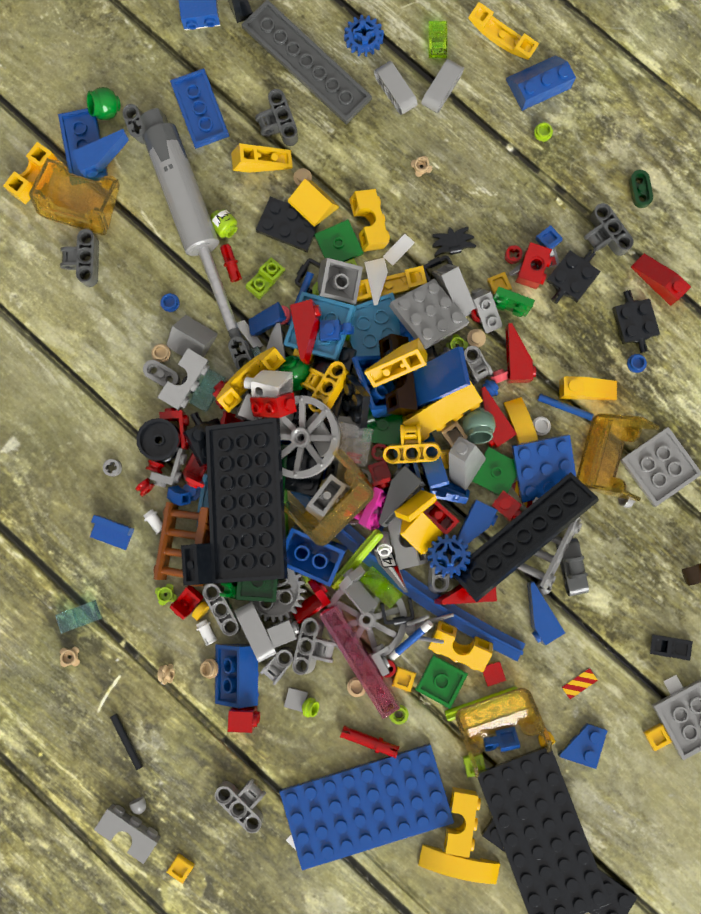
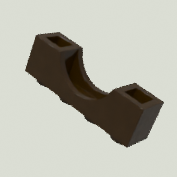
[379,334,418,416]

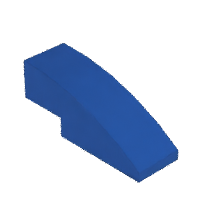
[416,432,449,489]

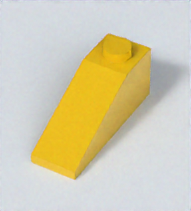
[231,143,293,173]
[364,338,428,388]
[559,376,617,400]

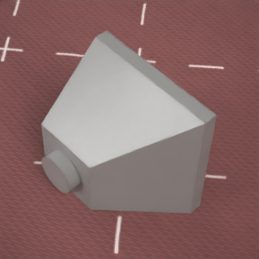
[317,258,363,305]

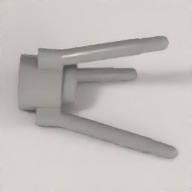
[405,613,454,644]

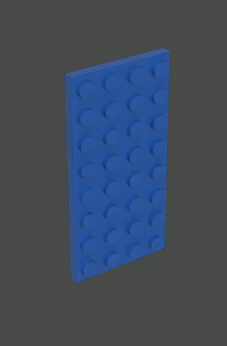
[279,743,454,870]

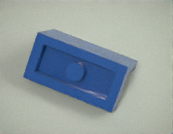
[90,515,134,550]

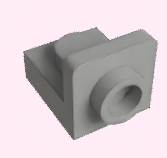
[371,644,391,677]

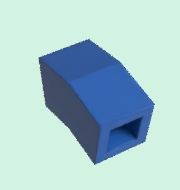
[167,485,191,506]

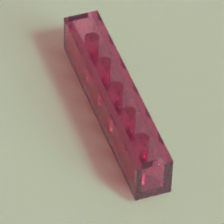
[319,602,400,719]

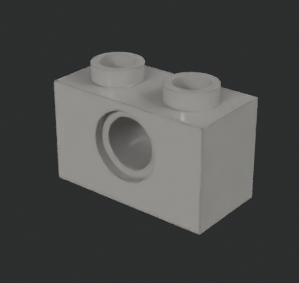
[305,474,347,521]
[267,618,300,648]

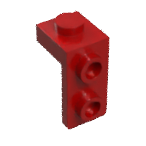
[250,392,297,418]
[159,408,190,450]
[183,452,207,488]
[368,460,392,489]
[292,579,331,624]

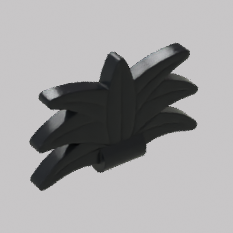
[432,227,476,257]

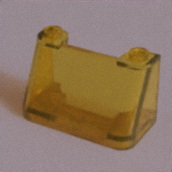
[29,158,120,235]

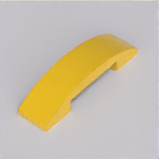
[468,2,539,60]
[357,265,427,302]
[216,347,286,413]
[503,397,538,444]
[418,844,500,884]

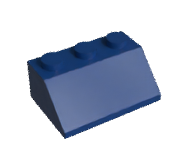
[506,55,576,111]
[351,355,394,418]
[286,524,348,587]
[215,644,259,708]

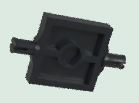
[547,250,601,304]
[612,290,660,353]
[183,412,220,467]

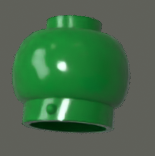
[86,87,121,120]
[278,356,310,391]

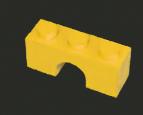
[3,142,59,205]
[349,189,390,252]
[428,621,493,672]
[444,787,481,858]

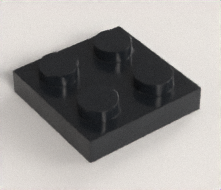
[342,374,370,429]

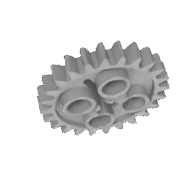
[250,568,307,622]

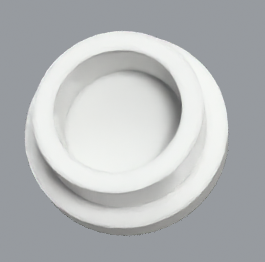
[533,417,551,436]

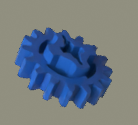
[344,15,384,57]
[427,534,471,578]

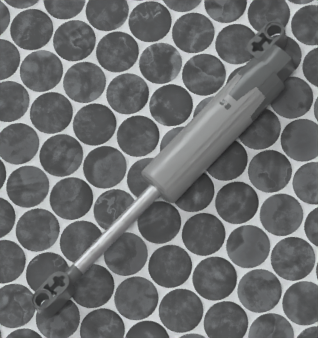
[122,104,254,370]

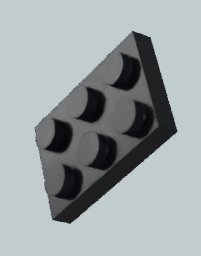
[256,196,321,253]

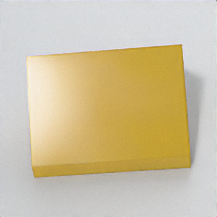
[288,179,339,227]
[400,512,443,555]

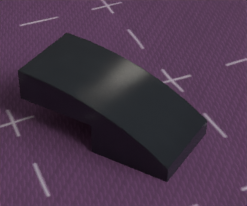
[650,634,693,661]

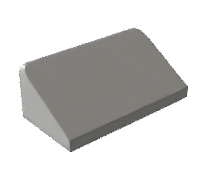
[306,412,331,457]

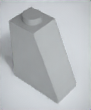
[431,264,476,317]
[449,436,486,490]

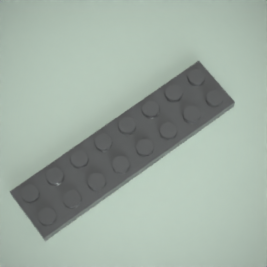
[242,0,372,125]

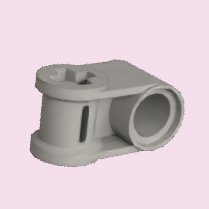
[464,346,493,384]
[260,647,295,686]

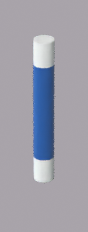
[389,620,433,661]

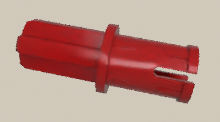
[220,244,242,282]

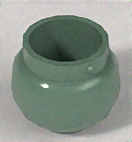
[462,408,496,444]

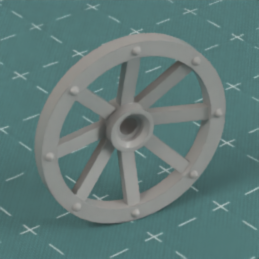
[265,395,340,479]
[325,578,407,661]

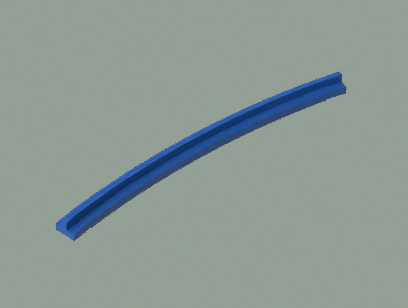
[290,491,525,662]

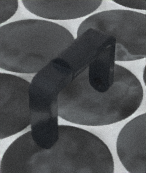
[423,255,453,282]
[295,258,320,294]
[380,598,415,626]

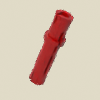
[340,725,400,759]

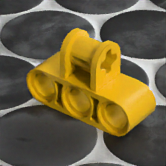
[301,361,349,414]
[383,423,441,464]

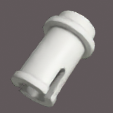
[143,509,163,535]
[377,531,392,556]
[196,619,217,646]

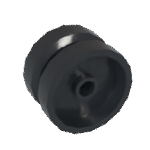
[136,418,181,463]

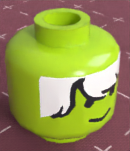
[210,209,238,238]

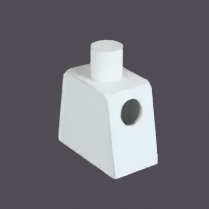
[244,370,293,397]

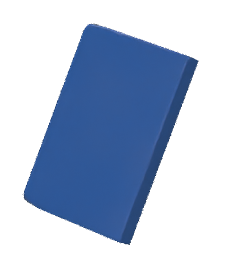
[249,302,287,336]

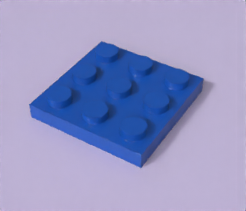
[511,434,576,503]

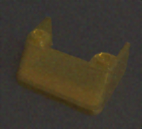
[576,413,660,501]
[284,449,375,546]
[456,688,552,777]

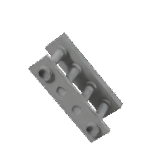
[517,497,582,590]

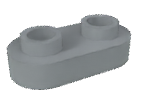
[143,360,180,387]

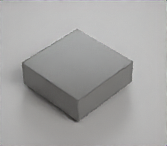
[284,687,308,712]

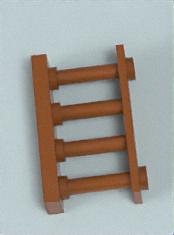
[153,502,210,586]

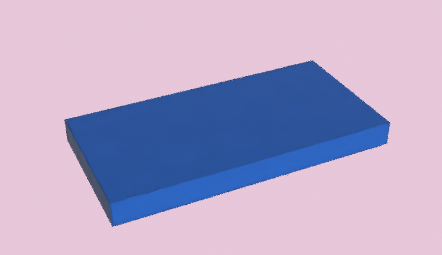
[170,68,230,149]
[58,108,109,186]
[413,346,471,409]

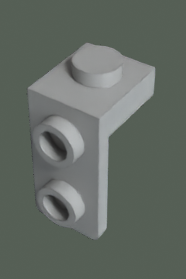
[470,288,503,333]
[150,447,187,488]
[339,566,378,615]

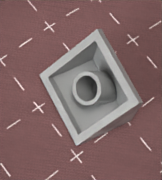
[167,315,218,357]

